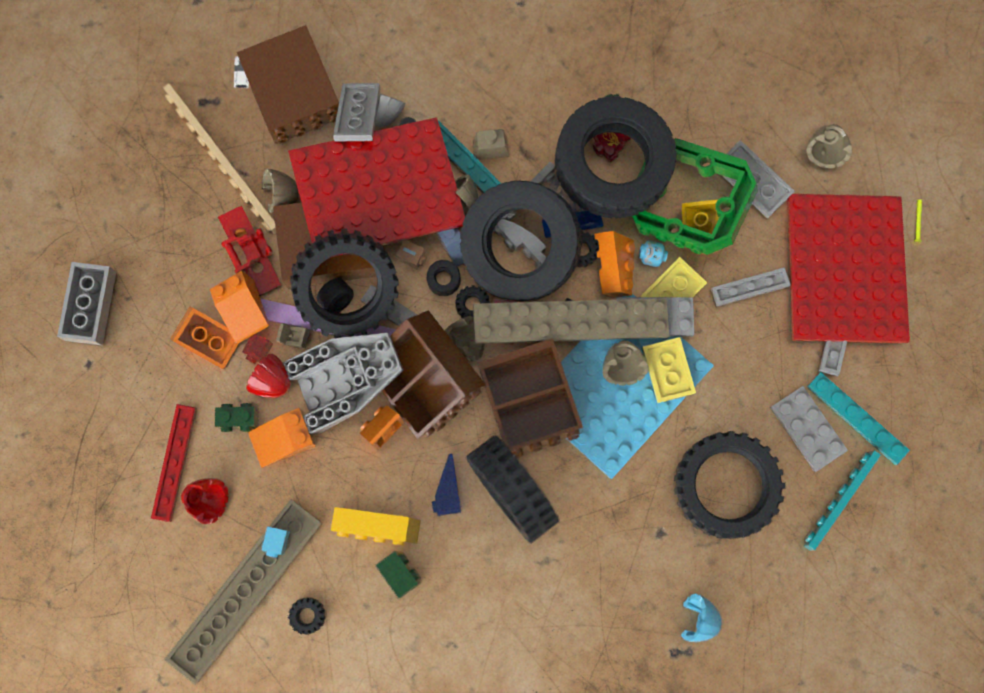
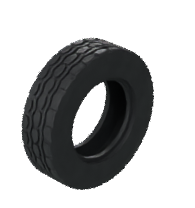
[555,96,677,218]
[460,180,582,301]

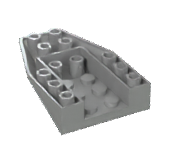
[283,333,403,434]

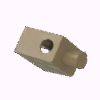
[473,129,509,159]

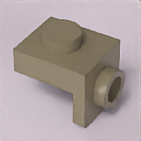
[276,323,310,348]

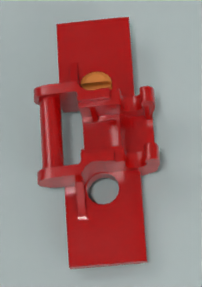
[218,205,281,296]

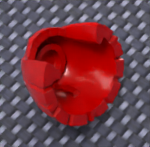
[246,353,291,398]
[181,478,228,525]

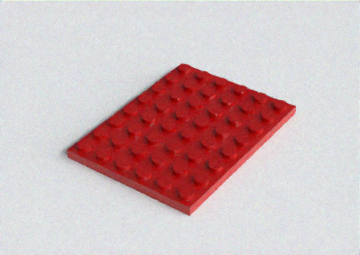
[288,117,465,258]
[788,194,910,343]

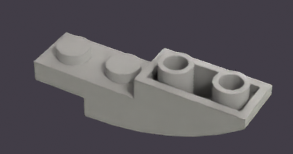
[494,219,547,268]

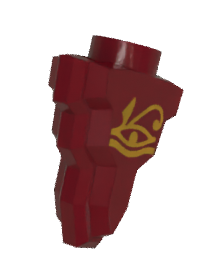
[592,132,631,163]

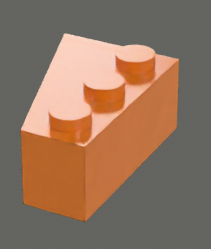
[594,231,635,298]

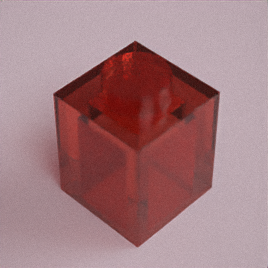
[242,334,273,364]

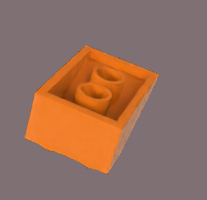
[210,271,270,344]
[170,306,239,369]
[360,405,405,450]
[248,408,316,468]

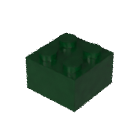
[375,551,421,599]

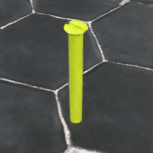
[914,199,922,242]

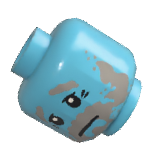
[639,240,668,267]

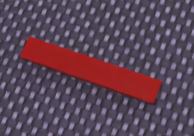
[151,404,197,522]

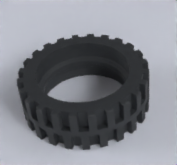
[290,229,399,338]
[674,431,786,539]
[466,435,560,543]

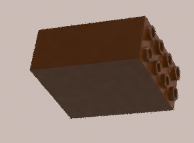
[236,25,339,144]
[273,203,377,289]
[382,310,486,439]
[477,338,583,458]

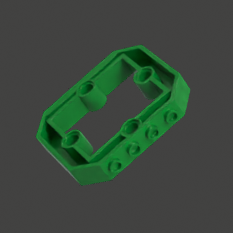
[632,138,758,255]

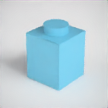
[262,527,290,558]

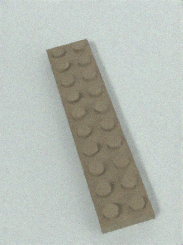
[473,298,669,344]
[164,499,322,684]

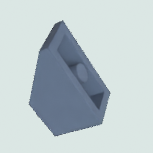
[437,228,464,267]

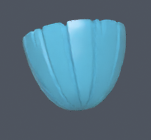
[681,594,722,642]

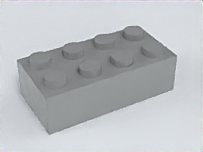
[57,262,116,346]

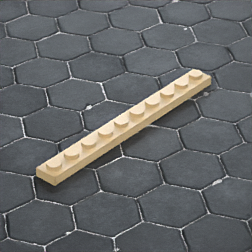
[163,84,276,235]

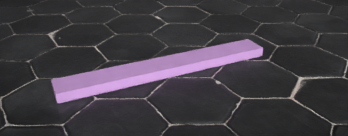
[260,298,396,338]

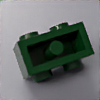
[215,403,259,432]

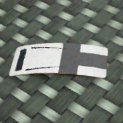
[234,57,249,88]

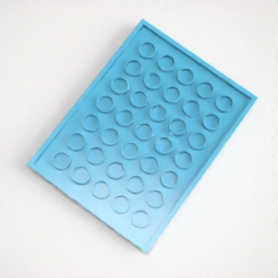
[561,294,714,479]

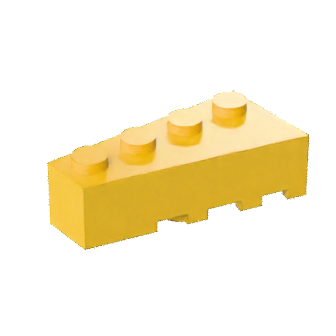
[331,507,421,546]

